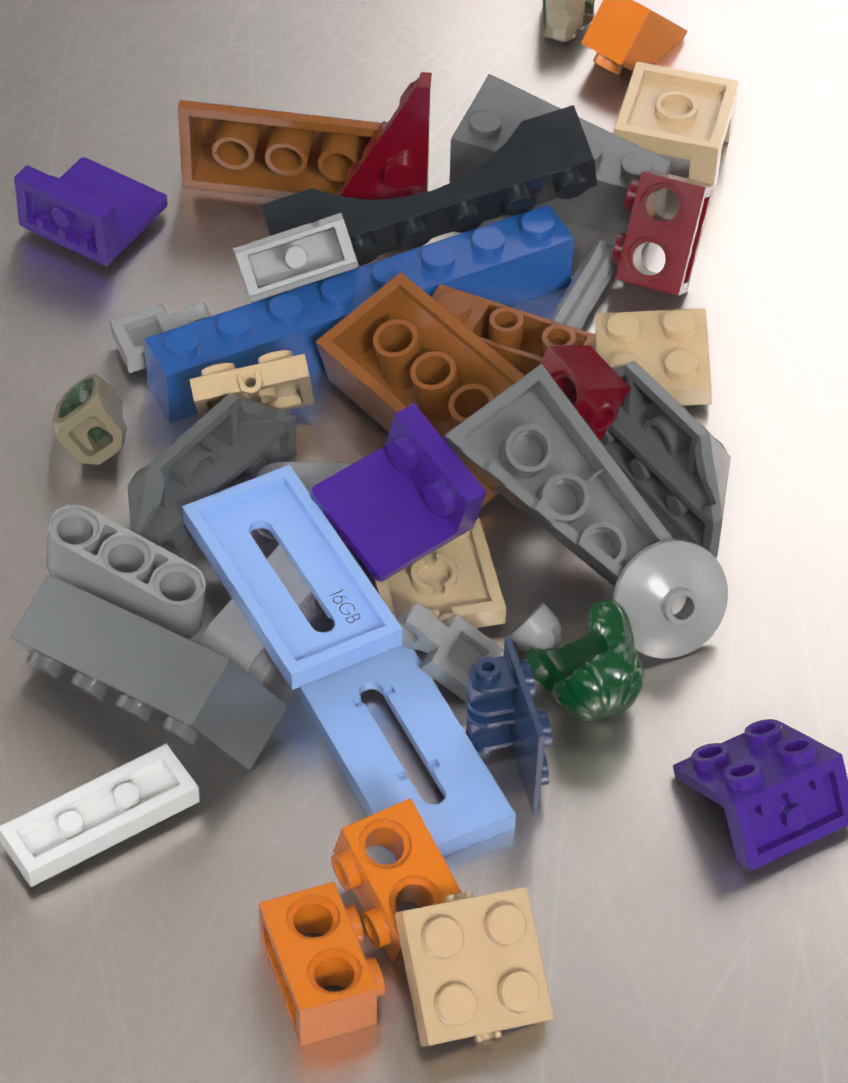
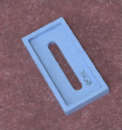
[182,465,403,690]
[294,645,516,863]

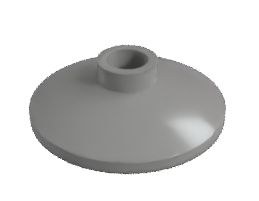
[613,539,728,659]

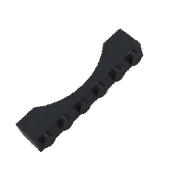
[260,105,597,266]

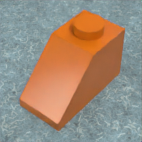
[581,0,688,75]

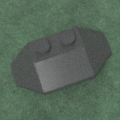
[601,361,731,558]
[127,393,296,559]

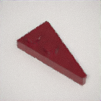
[336,72,432,200]

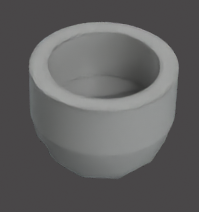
[508,602,562,652]

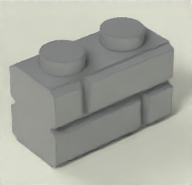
[233,213,359,302]

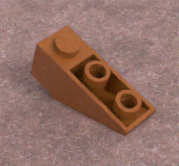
[432,284,596,376]

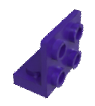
[14,157,168,267]
[310,404,487,582]
[673,719,848,871]

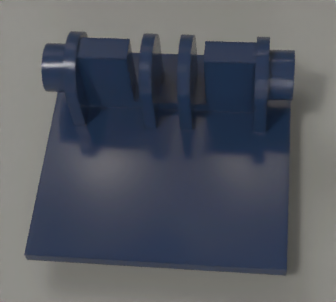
[466,637,553,813]

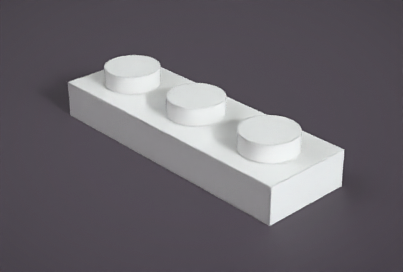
[0,744,200,887]

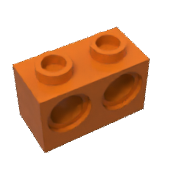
[331,798,462,964]
[259,881,385,1047]

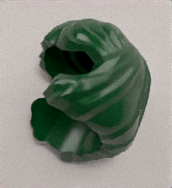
[524,600,644,722]

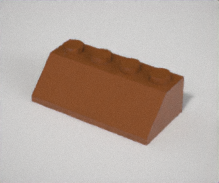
[178,100,382,198]
[316,272,524,507]

